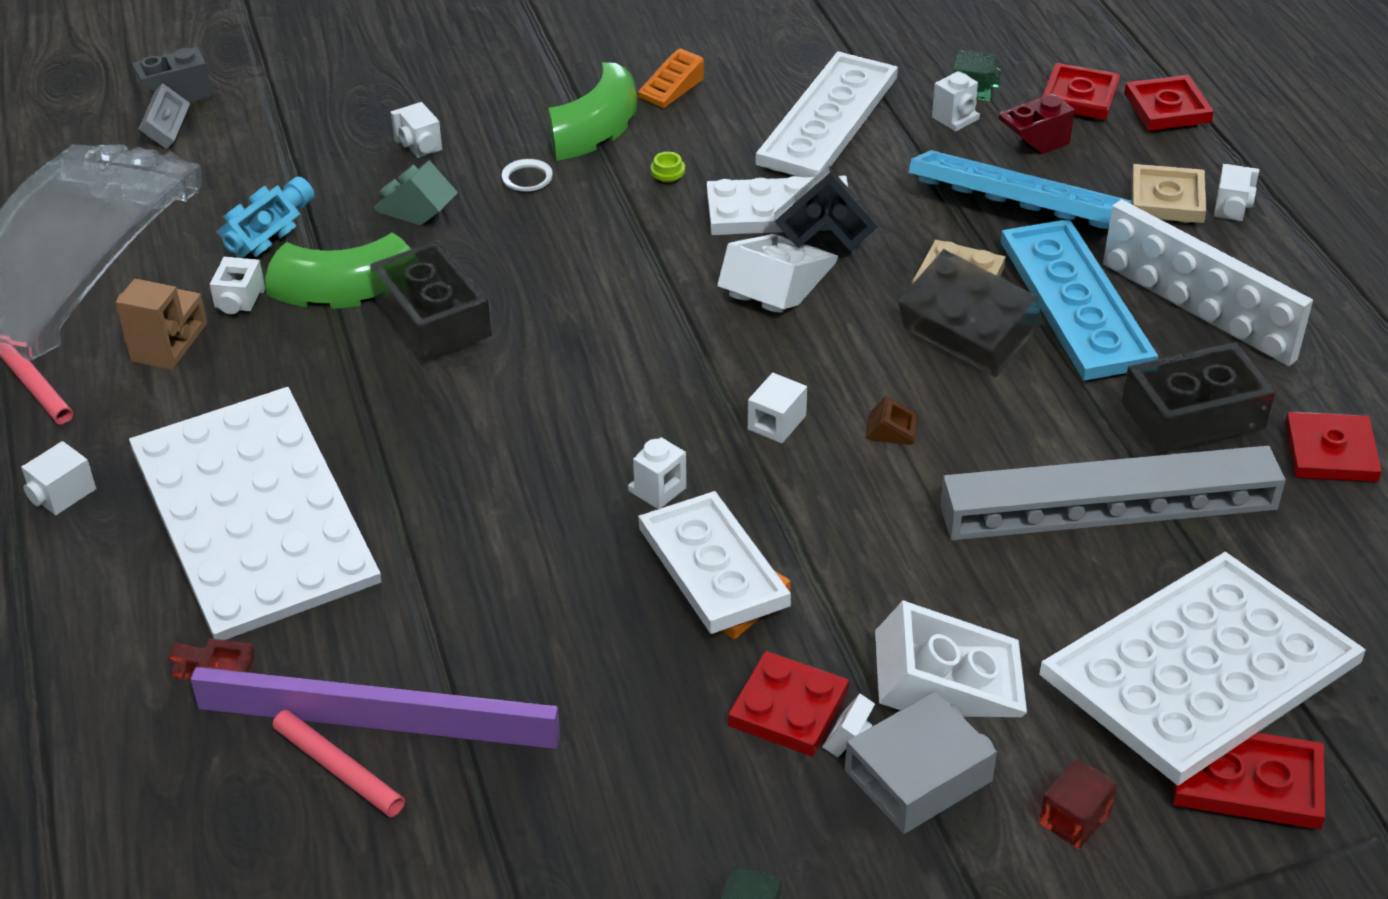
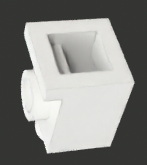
[932,71,980,132]
[391,102,442,158]
[1214,164,1259,221]
[210,257,265,314]
[628,437,686,509]

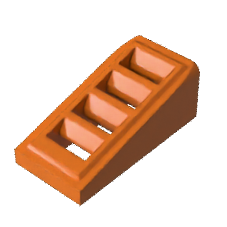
[638,48,704,109]

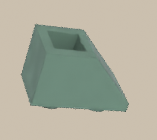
[373,160,458,225]

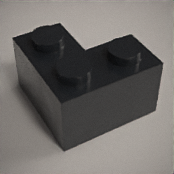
[774,165,878,251]

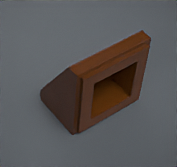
[866,396,918,445]

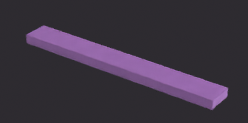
[191,667,560,749]

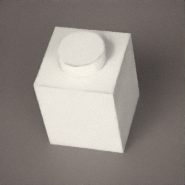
[748,373,807,443]
[21,441,96,516]

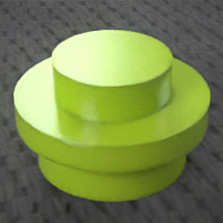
[650,152,685,183]

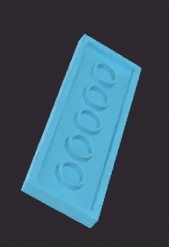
[908,150,1132,229]
[1000,219,1158,381]

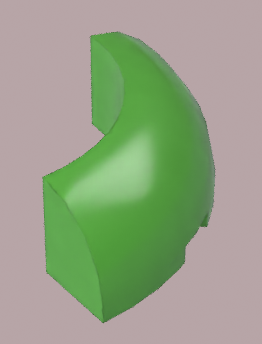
[548,62,637,161]
[265,232,424,309]

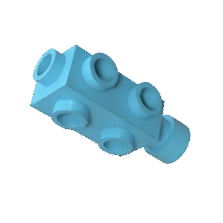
[216,177,314,258]

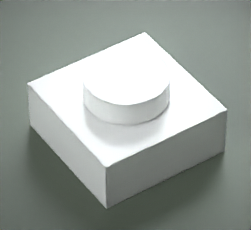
[823,693,875,758]

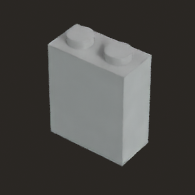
[845,691,997,834]

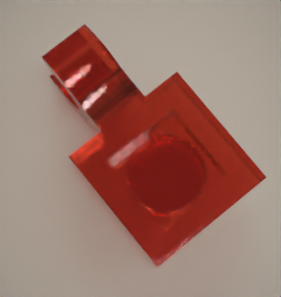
[168,638,255,679]

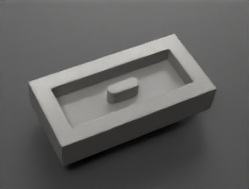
[138,83,190,149]

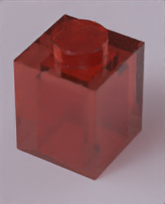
[1039,759,1118,850]

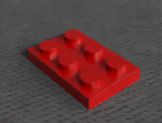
[1173,733,1325,830]

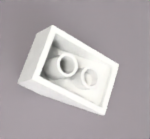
[717,234,838,312]
[875,601,1027,717]

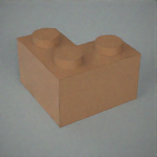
[115,278,208,370]

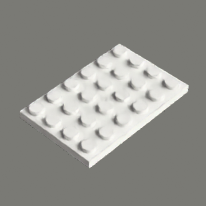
[129,387,381,644]
[1039,552,1366,785]

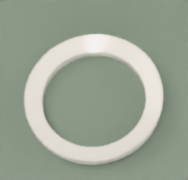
[502,159,553,191]

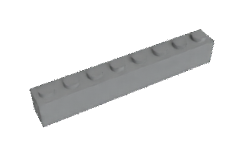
[940,446,1286,540]

